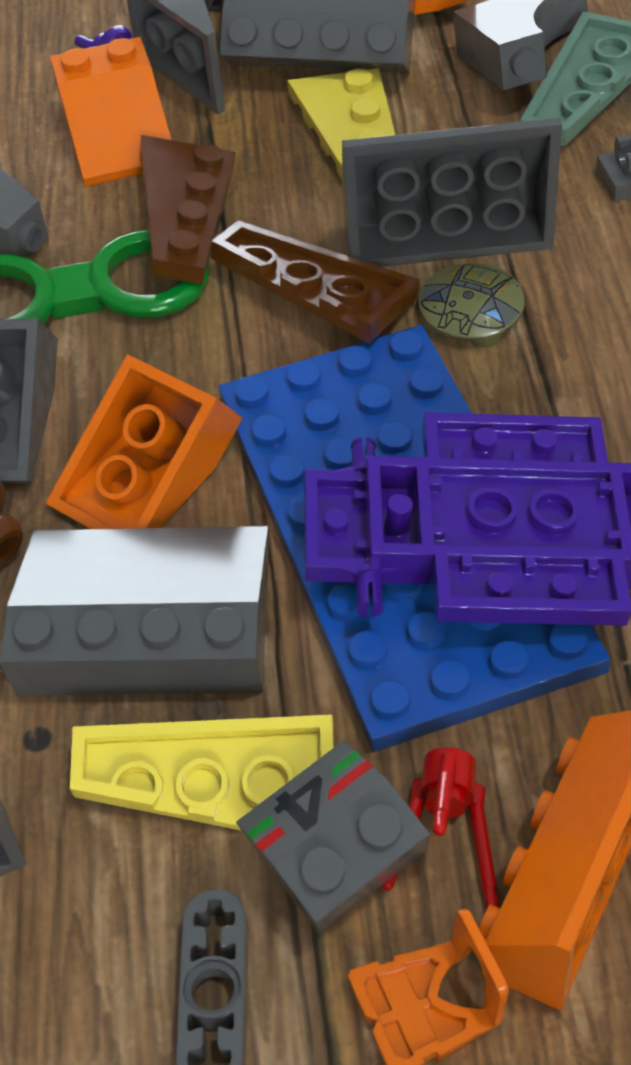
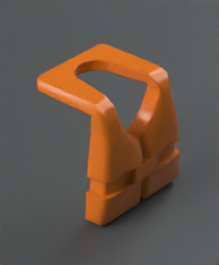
[348,908,509,1065]

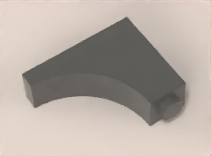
[453,0,588,90]

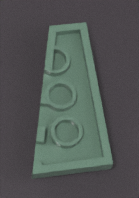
[520,11,631,146]

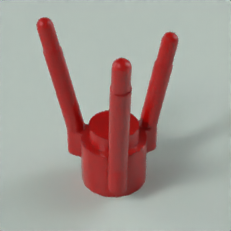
[381,747,499,910]

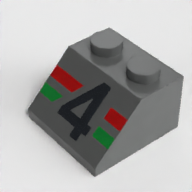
[236,740,430,934]

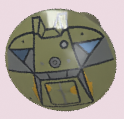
[419,263,525,347]

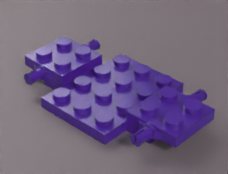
[304,412,631,626]

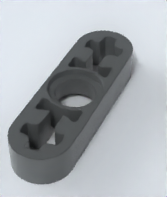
[176,890,249,1065]

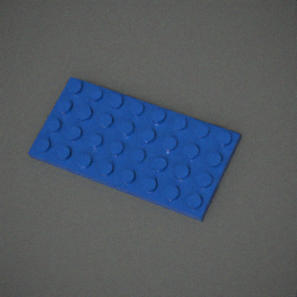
[218,325,610,753]

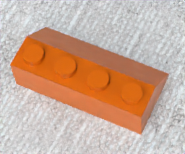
[479,710,631,1011]

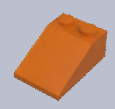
[50,37,171,187]
[45,354,243,529]

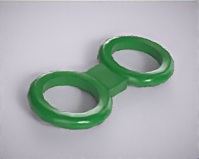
[0,230,209,324]

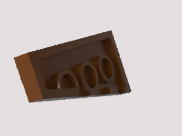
[140,135,236,285]
[211,220,419,344]

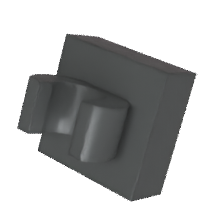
[596,135,631,202]

